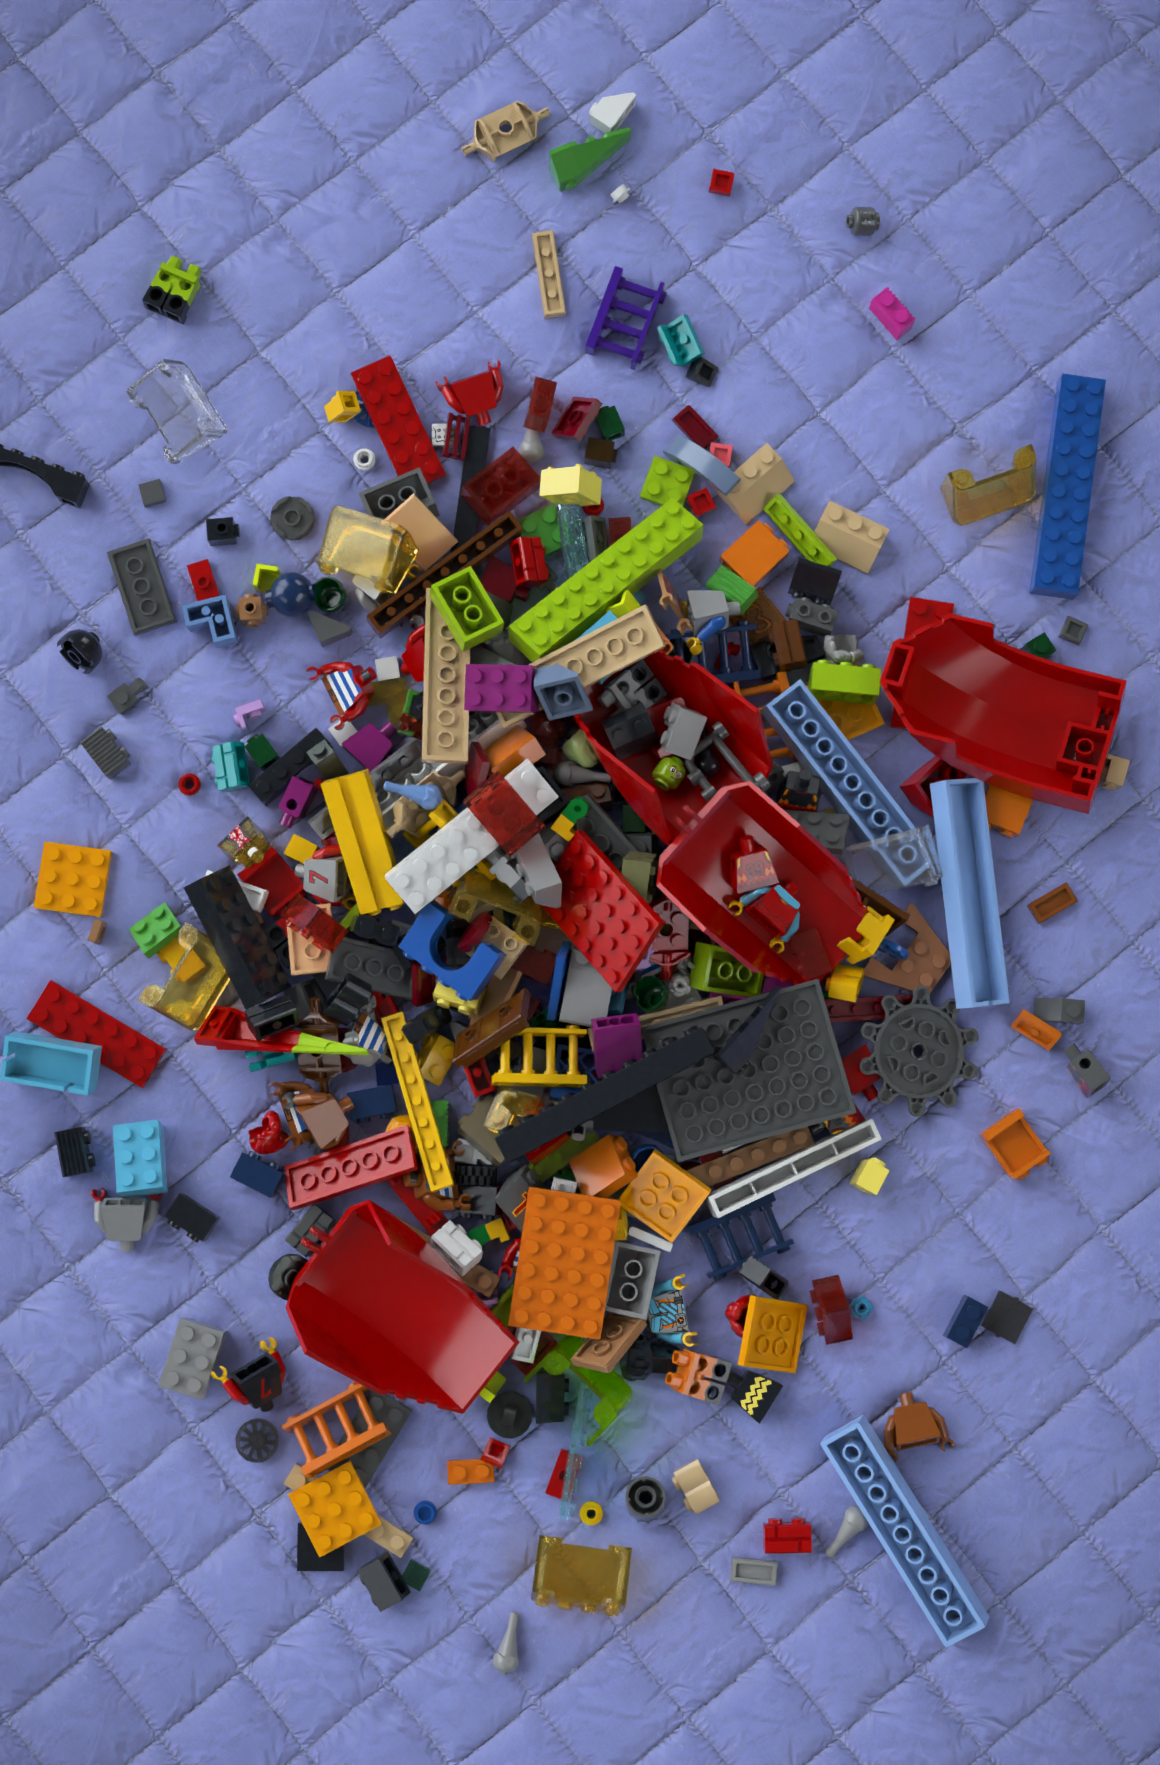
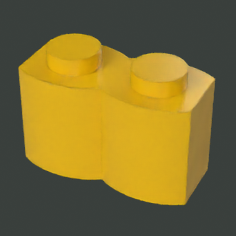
[825,963,865,1002]

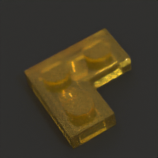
[368,677,407,725]
[483,1086,543,1133]

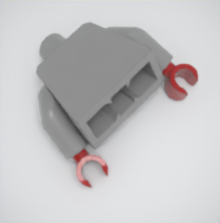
[91,1188,163,1252]

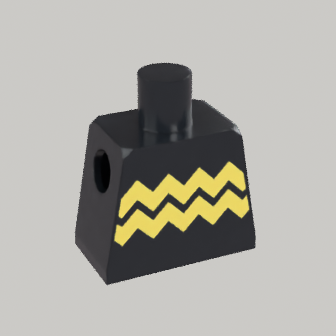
[726,1369,783,1424]

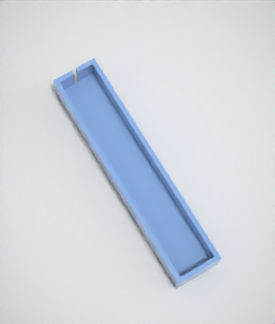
[930,778,1010,1009]

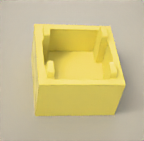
[540,464,602,508]

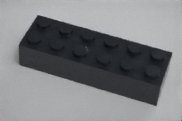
[184,865,292,1010]

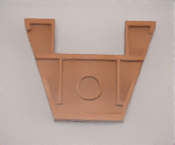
[864,903,951,993]

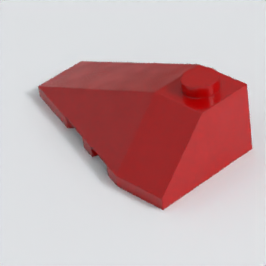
[899,756,967,818]

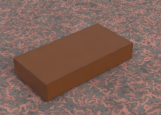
[1027,882,1078,924]

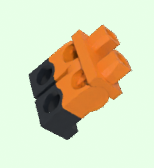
[664,1348,733,1406]

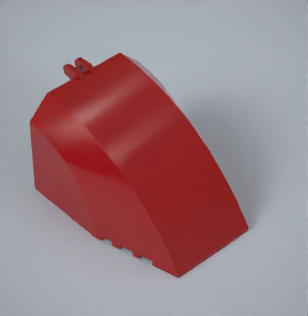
[572,649,773,846]
[656,781,869,985]
[285,1200,520,1414]

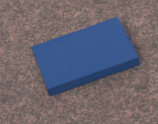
[546,941,572,1021]

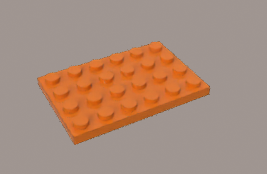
[508,1186,621,1340]

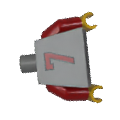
[295,845,356,910]

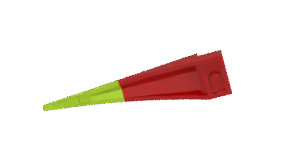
[194,1006,369,1055]

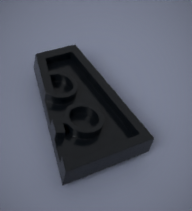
[749,635,825,681]

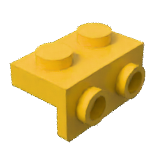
[417,1032,455,1086]

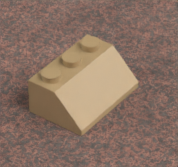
[716,443,795,525]
[814,500,890,575]

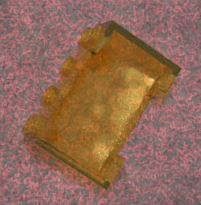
[446,869,543,946]
[531,1535,632,1616]

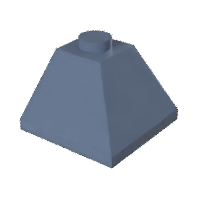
[534,664,593,721]

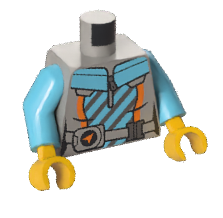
[639,1274,698,1347]

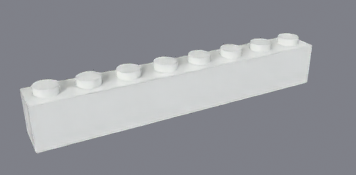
[705,1118,882,1218]

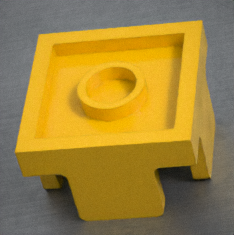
[837,906,895,965]

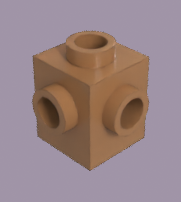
[235,594,268,628]

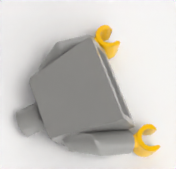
[349,554,420,613]

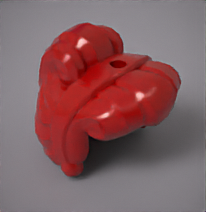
[248,1110,289,1155]
[725,1295,755,1338]

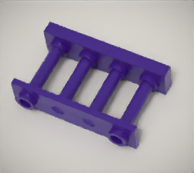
[585,266,667,370]

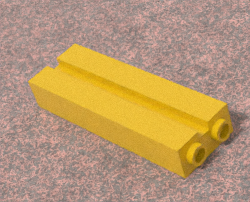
[321,769,405,916]

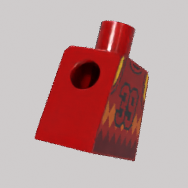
[730,836,779,894]

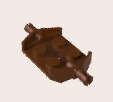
[294,997,346,1094]

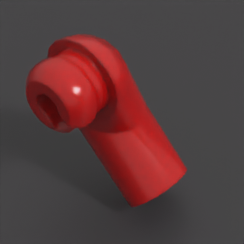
[714,642,741,670]

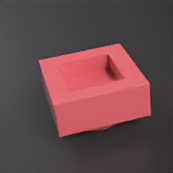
[709,442,733,468]

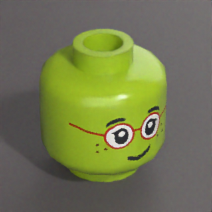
[652,756,686,791]

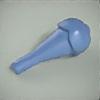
[383,781,443,810]

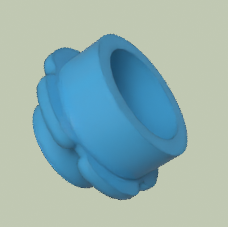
[850,1296,873,1319]

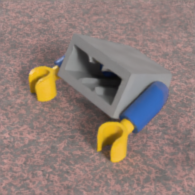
[682,589,740,655]

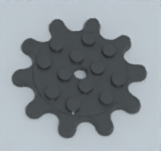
[859,986,979,1117]

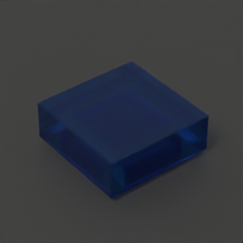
[375,1061,400,1086]

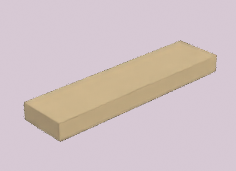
[532,230,566,319]

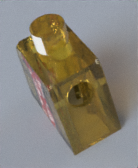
[217,816,270,869]

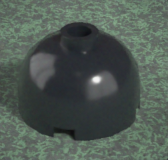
[57,629,103,674]

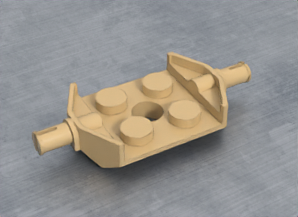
[461,101,551,162]
[385,769,467,839]

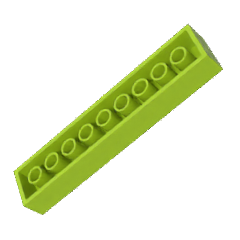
[508,497,704,662]

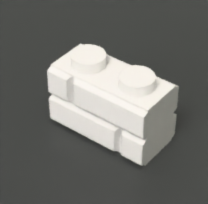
[430,1220,483,1276]

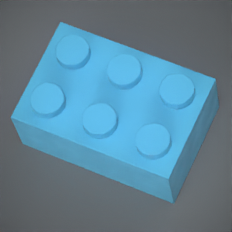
[113,1120,168,1198]

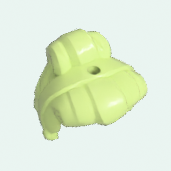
[563,729,599,769]

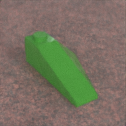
[549,127,631,192]

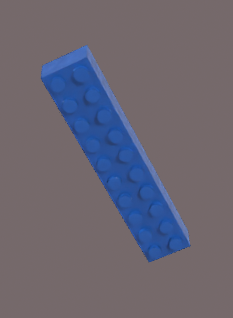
[1029,373,1106,600]

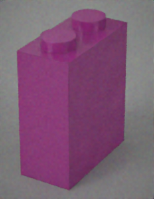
[591,1013,643,1078]

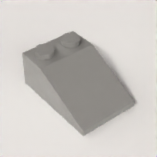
[559,949,612,1027]

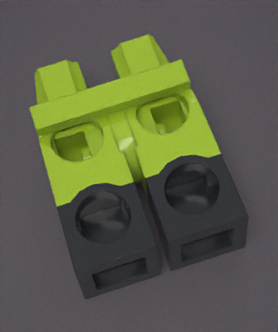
[142,255,202,325]

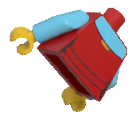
[729,881,801,953]

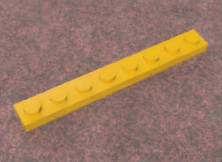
[381,1011,455,1193]

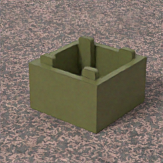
[621,850,659,903]

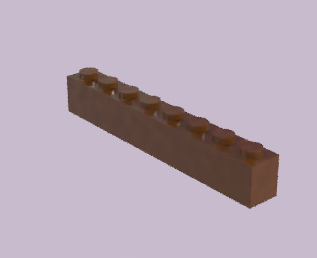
[366,511,523,639]

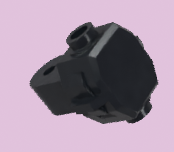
[619,1334,681,1381]

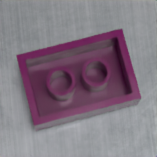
[464,664,540,713]

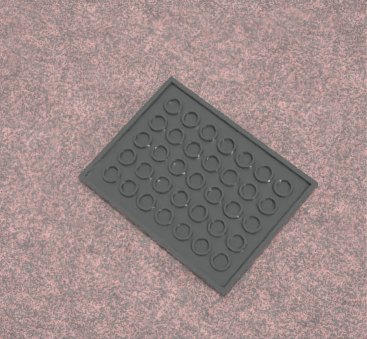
[641,979,857,1162]

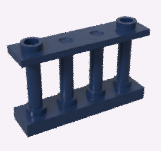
[665,620,762,683]
[687,1192,794,1281]

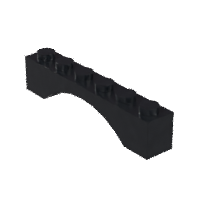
[0,444,90,508]

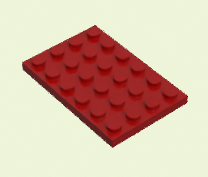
[541,830,665,992]

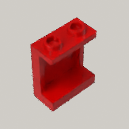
[237,846,307,918]

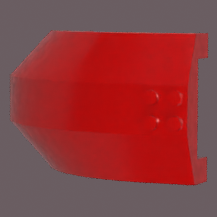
[880,613,1127,814]

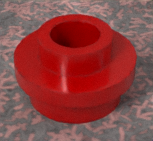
[178,773,201,796]

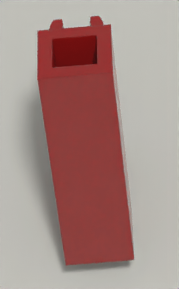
[386,1172,449,1237]

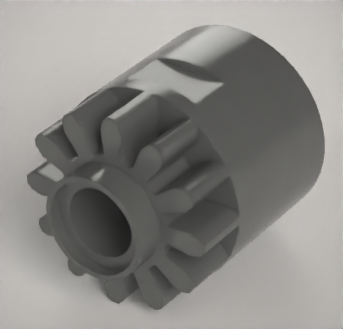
[625,1476,666,1524]

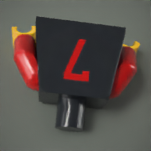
[211,1337,286,1412]

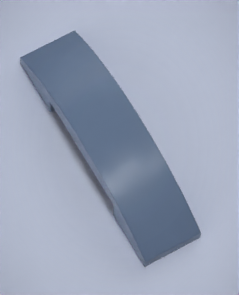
[663,435,741,496]

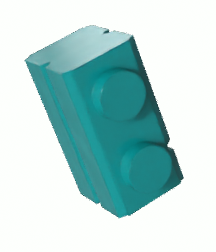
[211,741,250,792]

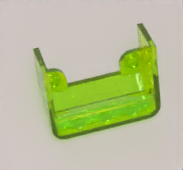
[523,1335,632,1447]

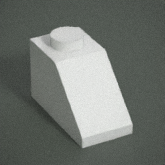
[589,92,636,134]

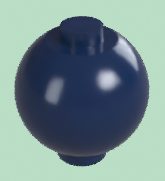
[265,572,317,617]

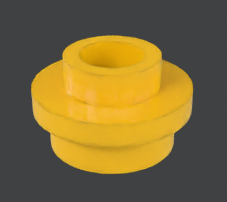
[580,1501,603,1525]

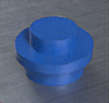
[414,1500,437,1525]

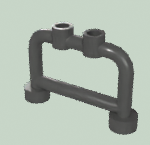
[685,721,771,803]

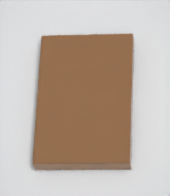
[571,1312,647,1373]

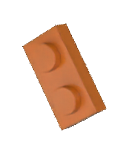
[1010,1009,1062,1051]
[447,1458,495,1485]

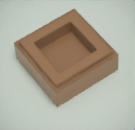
[88,919,107,945]

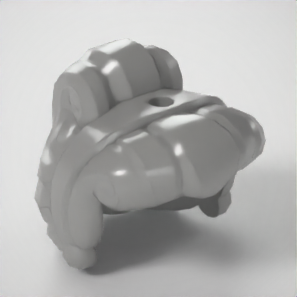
[823,634,864,665]

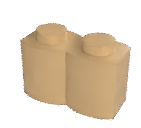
[671,1458,720,1515]

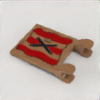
[656,568,694,636]

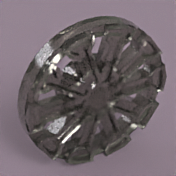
[235,1418,279,1463]

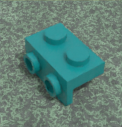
[657,314,705,367]

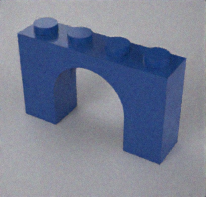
[398,901,507,1001]

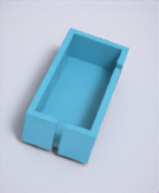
[0,1031,102,1096]

